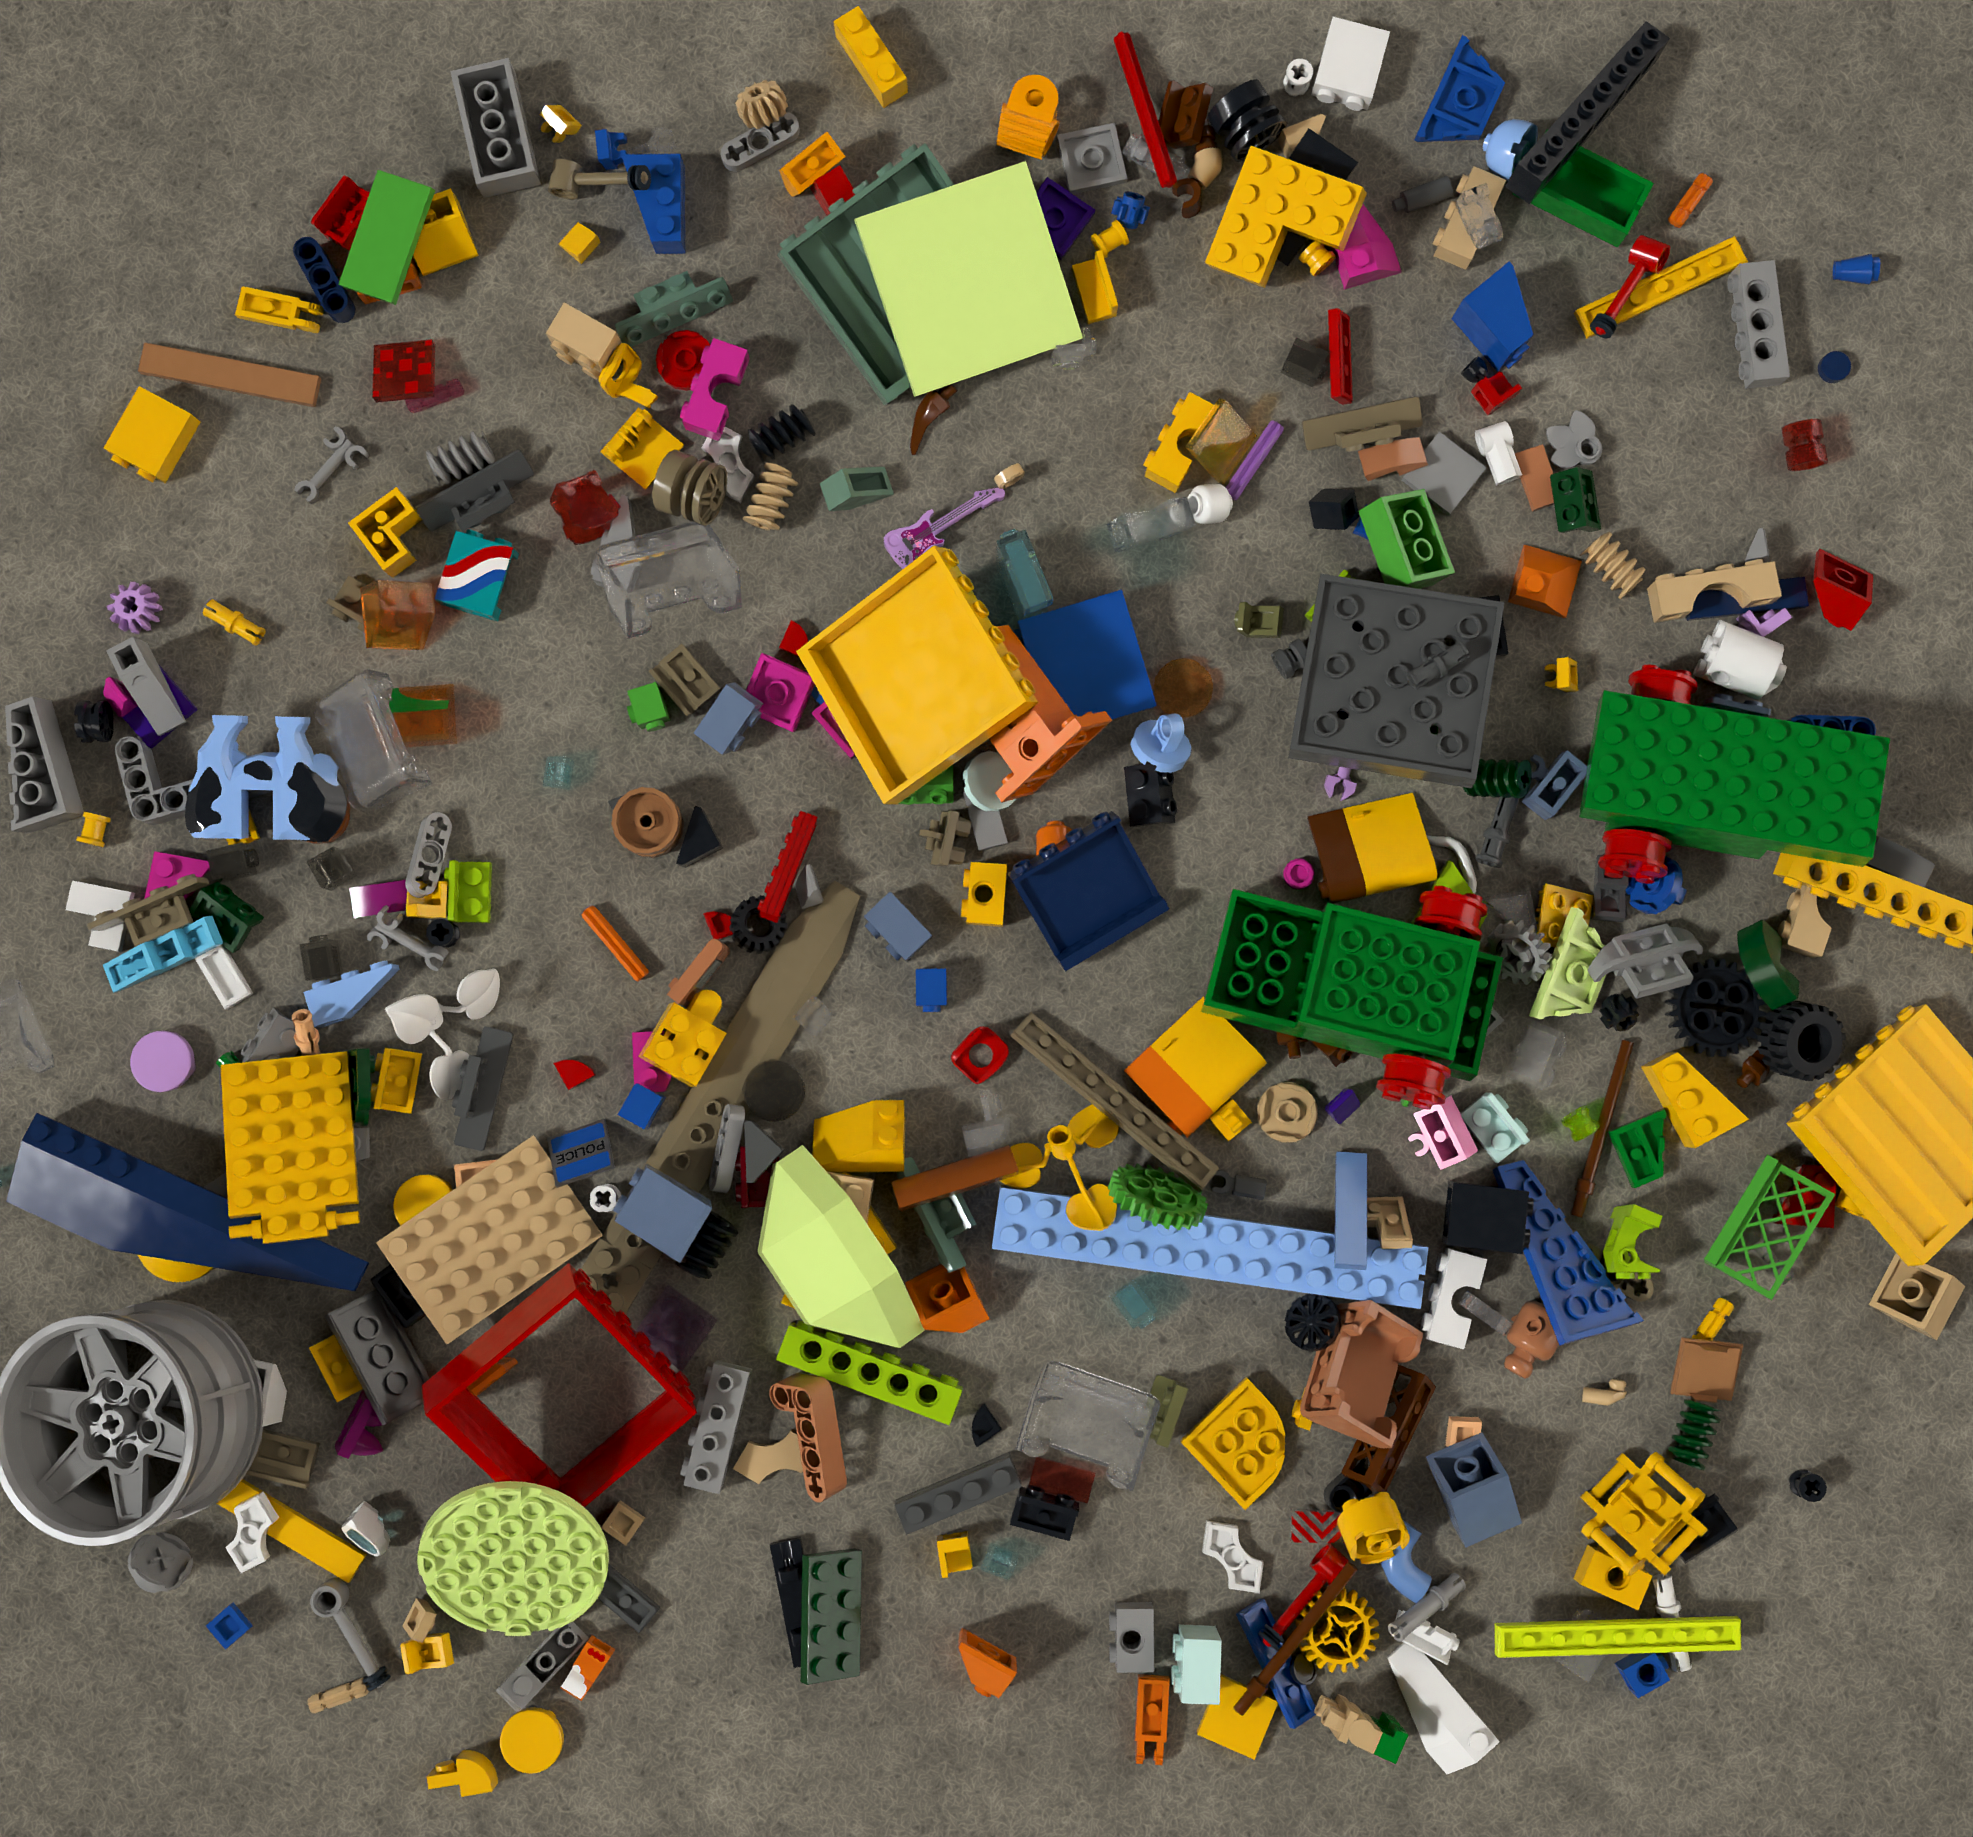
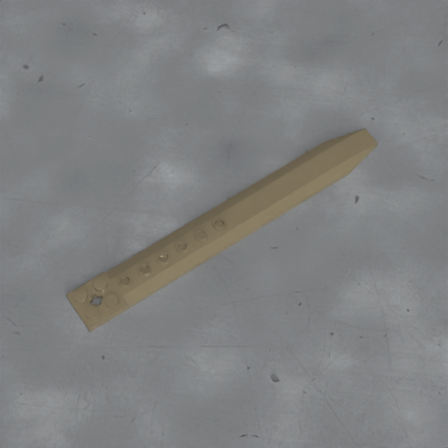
[581,881,861,1314]

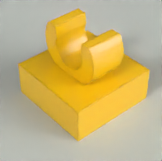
[540,105,582,143]
[1545,657,1578,692]
[1209,1099,1252,1141]

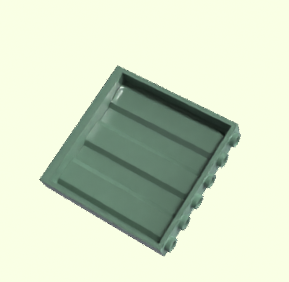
[777,143,954,405]

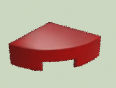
[779,620,809,657]
[703,911,733,940]
[553,1060,596,1090]

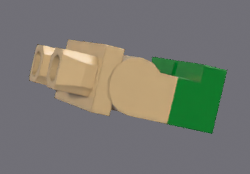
[1314,1694,1408,1764]

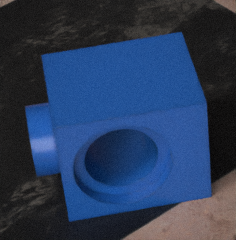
[916,968,947,1012]
[1615,1653,1670,1698]

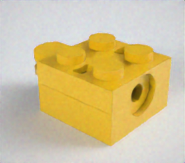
[638,990,727,1087]

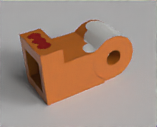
[561,1635,615,1701]

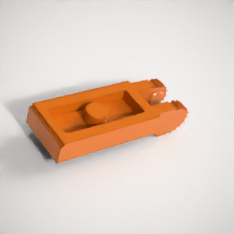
[1135,1674,1170,1765]

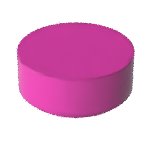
[1283,859,1314,889]

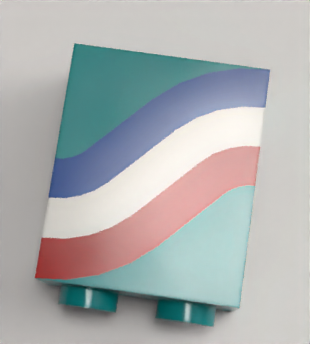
[434,529,519,622]

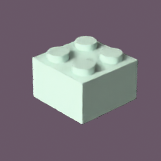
[1171,1624,1222,1705]

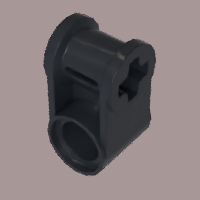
[1323,1458,1373,1513]

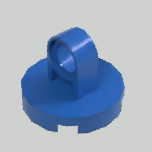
[1626,856,1687,914]

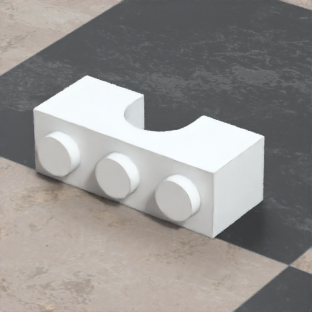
[1420,1248,1487,1349]

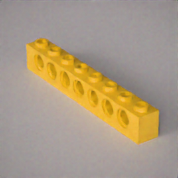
[1773,853,1973,954]

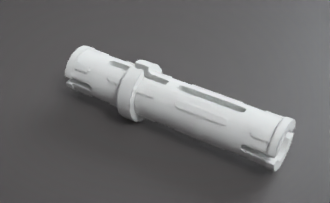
[1652,1574,1692,1672]

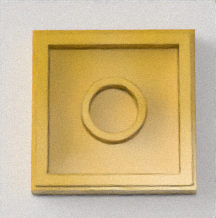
[1197,1674,1278,1760]

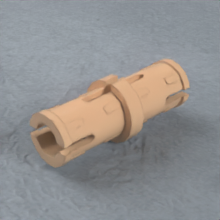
[292,1009,321,1056]

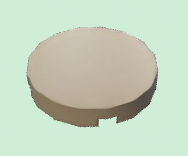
[1257,1082,1318,1142]

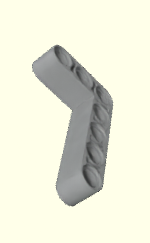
[115,736,273,825]

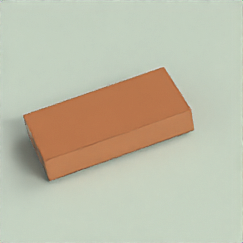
[1515,444,1554,512]

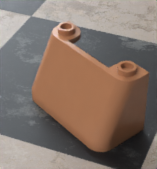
[1300,1300,1424,1448]

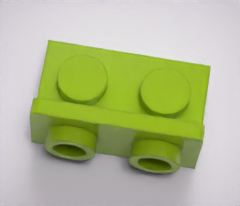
[444,860,492,923]

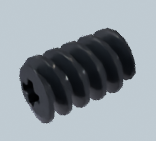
[748,404,816,464]
[675,1211,738,1279]

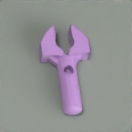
[1324,767,1357,801]

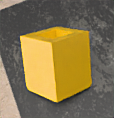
[406,881,447,919]
[937,1531,973,1578]

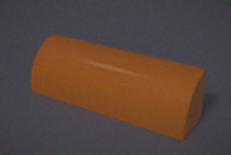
[891,1145,1019,1212]

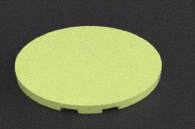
[417,1481,609,1636]

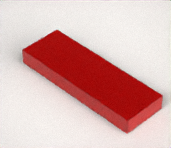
[1328,308,1353,405]

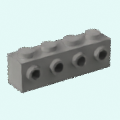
[680,1360,752,1494]

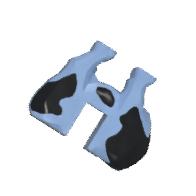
[185,715,348,843]

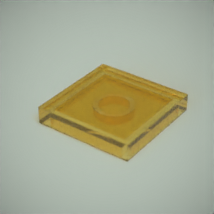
[1186,398,1257,484]

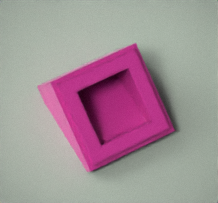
[103,676,138,717]

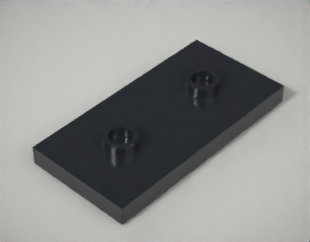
[1277,128,1358,266]

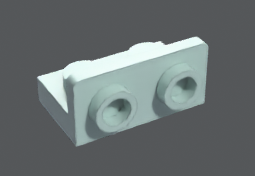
[1460,1092,1530,1163]

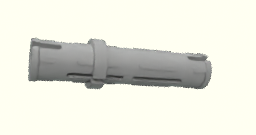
[1388,1573,1466,1642]

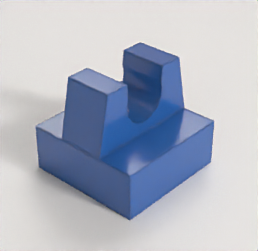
[595,129,628,170]
[206,1602,253,1650]

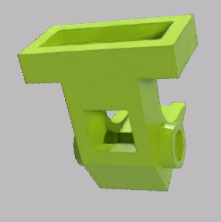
[1603,1204,1663,1279]

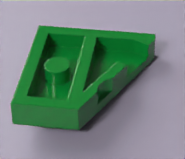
[1608,1109,1666,1188]

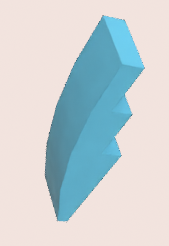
[103,916,223,993]

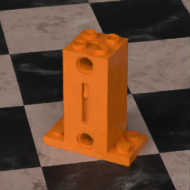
[989,625,1112,802]

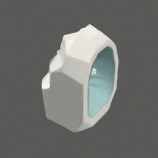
[341,1501,390,1557]

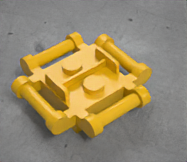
[1580,1451,1708,1576]

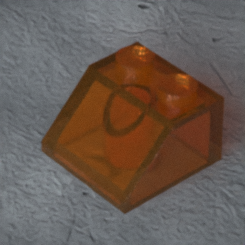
[360,580,436,650]

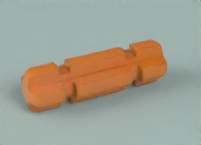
[1668,173,1713,228]

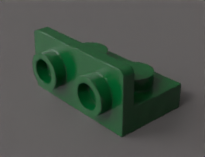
[1550,467,1601,533]
[189,882,264,953]

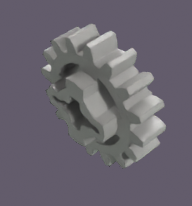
[1484,920,1553,985]

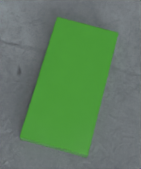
[339,170,435,305]

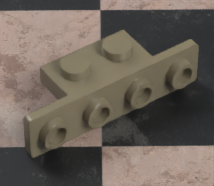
[1302,396,1423,451]
[87,874,209,947]

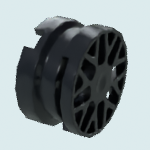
[74,700,114,743]

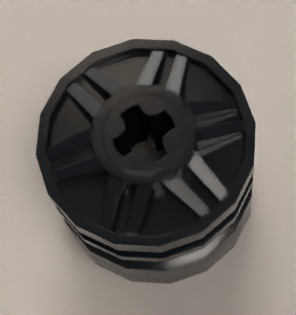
[1207,79,1287,162]

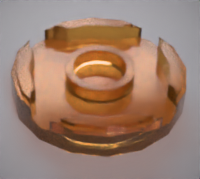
[1153,658,1213,719]

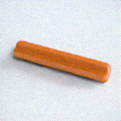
[581,905,649,981]

